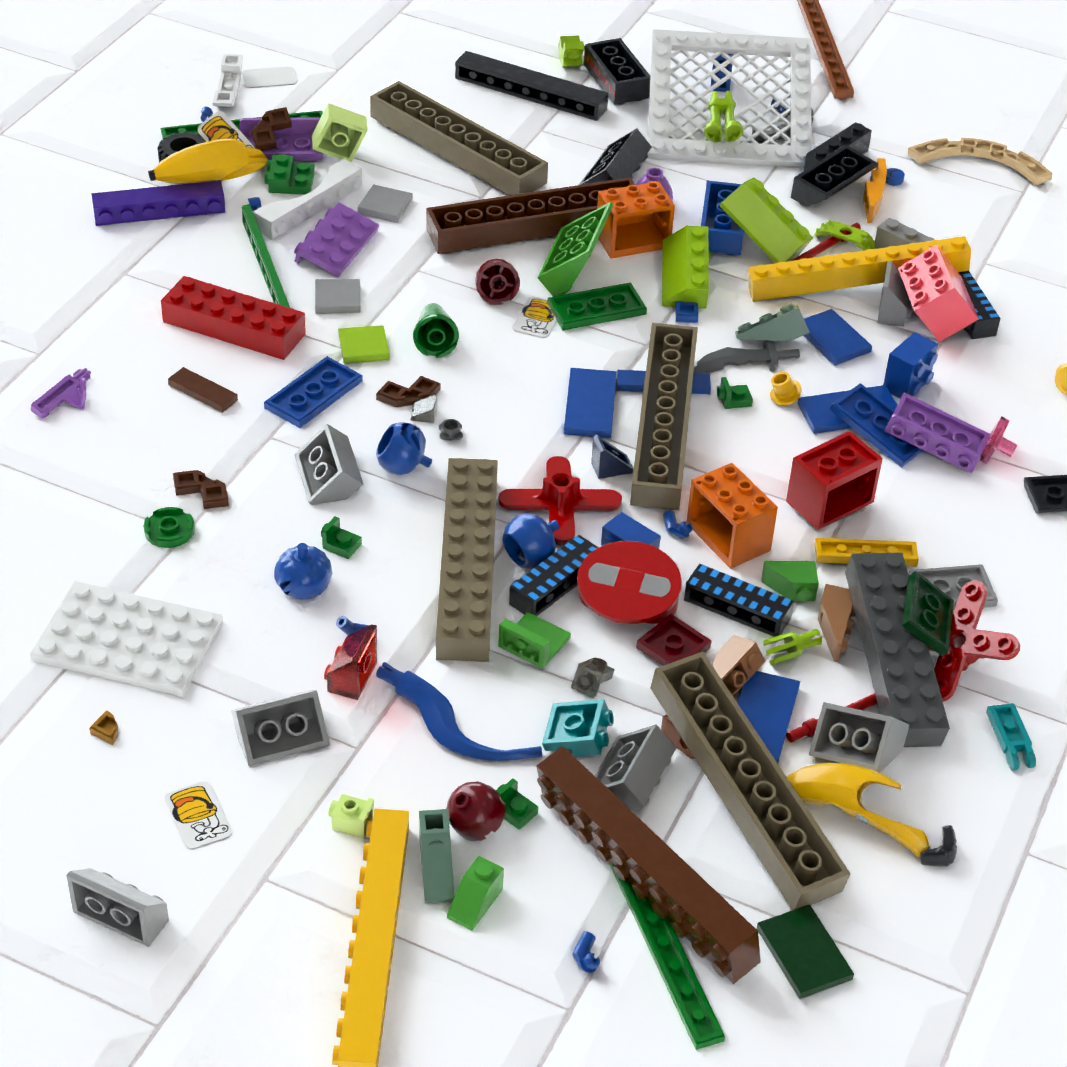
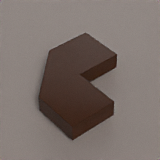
[251,107,292,151]
[376,375,441,408]
[173,470,229,509]

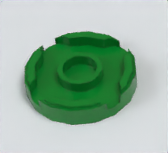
[143,507,195,548]

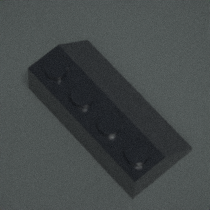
[578,128,652,185]
[790,145,878,207]

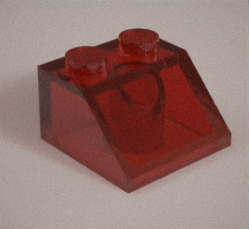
[324,624,377,700]

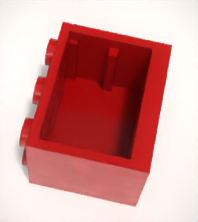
[786,430,883,530]

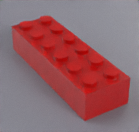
[161,276,306,360]

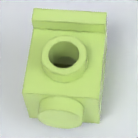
[328,794,374,838]

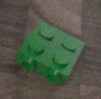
[264,154,315,195]

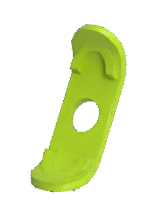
[814,220,875,251]

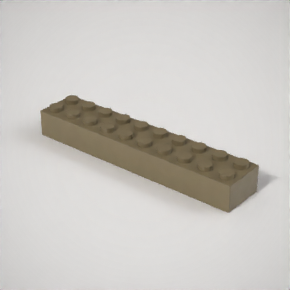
[370,81,548,195]
[630,323,698,510]
[436,458,498,662]
[650,652,851,910]

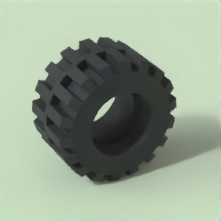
[157,132,206,163]

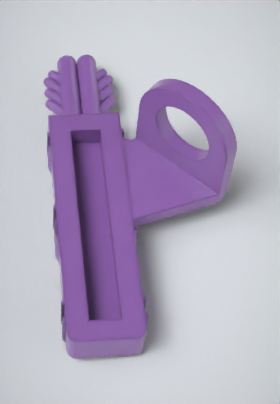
[30,368,91,419]

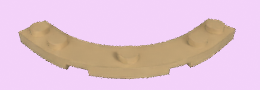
[907,137,1053,185]

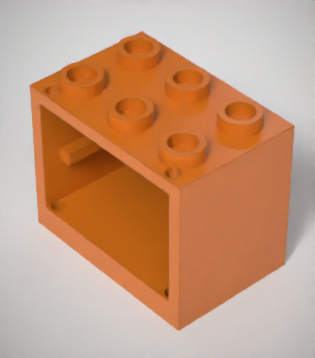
[597,181,675,259]
[686,463,778,569]

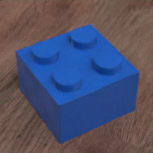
[883,332,938,399]

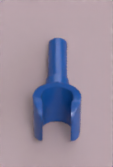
[200,106,213,122]
[248,197,261,211]

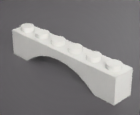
[253,159,363,240]

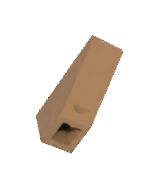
[817,584,856,663]
[712,635,765,696]

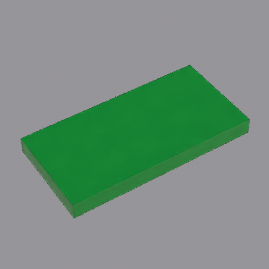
[547,282,647,331]

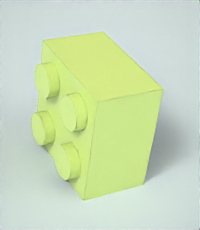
[312,103,368,162]

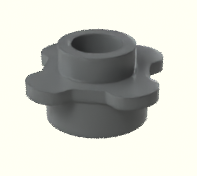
[439,419,463,441]

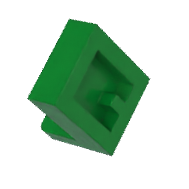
[717,377,753,409]
[321,516,362,559]
[496,778,539,830]

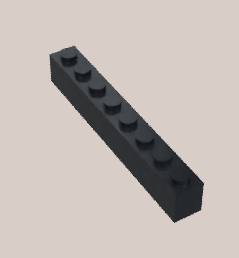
[455,51,609,121]

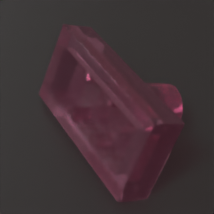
[979,416,1018,464]

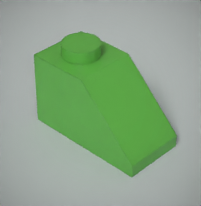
[761,561,819,601]
[447,855,504,931]

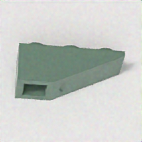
[735,303,810,342]
[419,809,454,903]

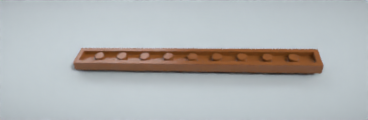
[797,0,854,100]

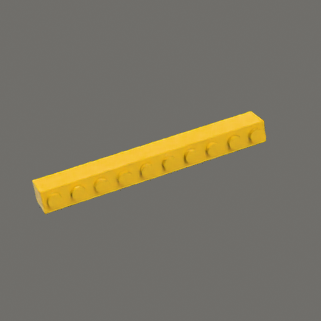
[748,236,971,302]
[332,808,409,1067]

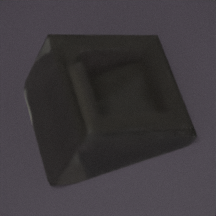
[410,395,437,423]

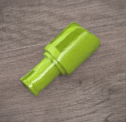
[762,629,822,665]

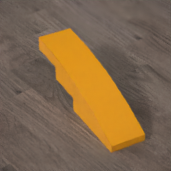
[863,158,887,223]

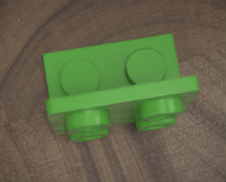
[498,612,571,669]

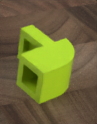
[558,35,585,67]

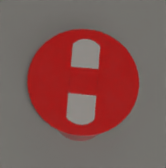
[577,541,682,624]

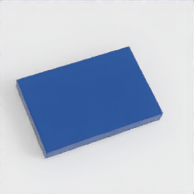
[803,309,872,365]

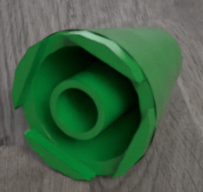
[413,303,459,358]

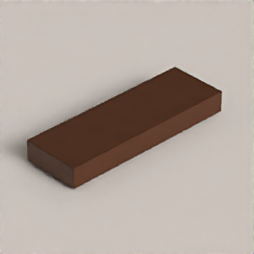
[168,367,238,413]

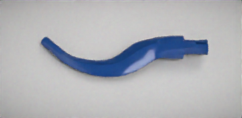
[376,662,542,761]

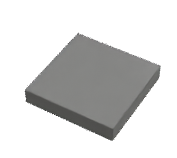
[357,184,413,222]
[315,279,361,313]

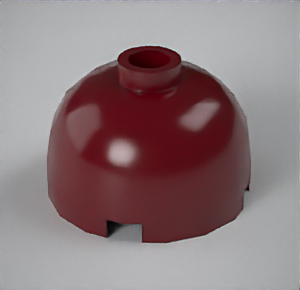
[475,258,520,305]
[446,781,506,841]

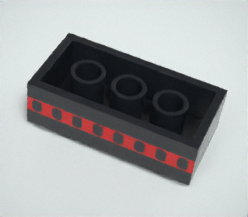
[583,38,650,105]

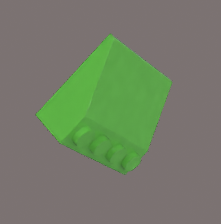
[537,202,613,296]

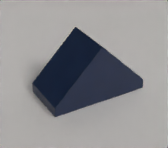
[591,434,634,479]

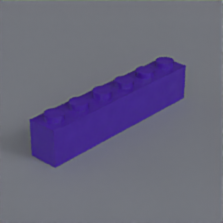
[91,180,226,226]

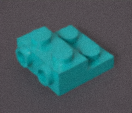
[542,699,614,757]

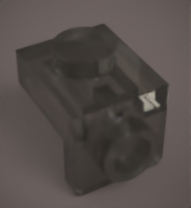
[571,657,615,698]

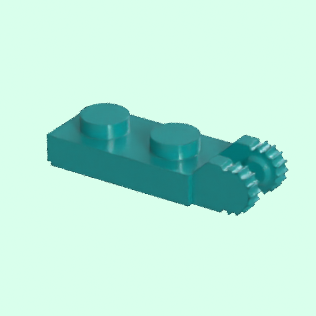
[986,703,1036,770]

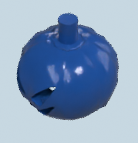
[376,422,432,475]
[502,513,560,569]
[274,543,333,600]

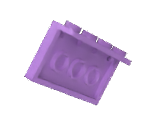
[239,118,323,162]
[294,202,380,277]
[884,393,990,473]

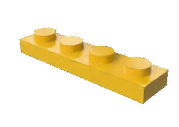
[814,538,919,567]

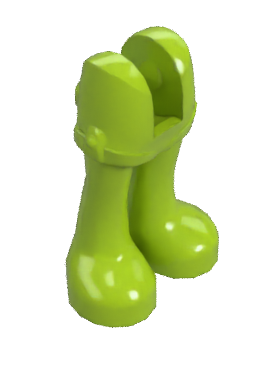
[704,91,743,143]

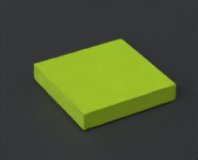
[338,325,390,364]

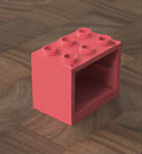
[898,245,979,342]

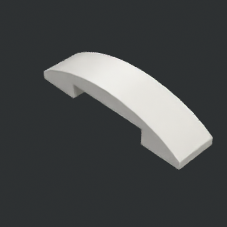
[212,53,243,107]

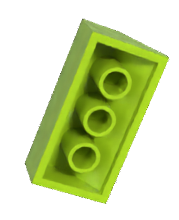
[719,177,814,263]
[662,225,709,309]

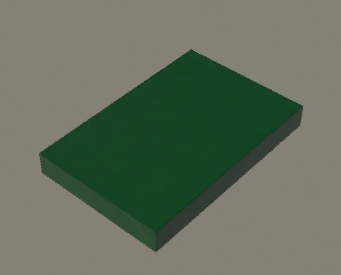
[902,571,954,656]
[756,904,854,999]

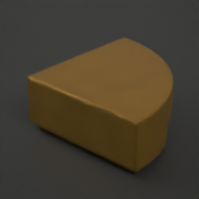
[89,710,118,745]

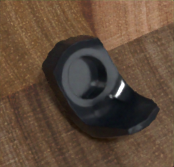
[920,825,957,866]

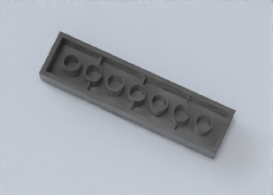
[845,553,950,747]

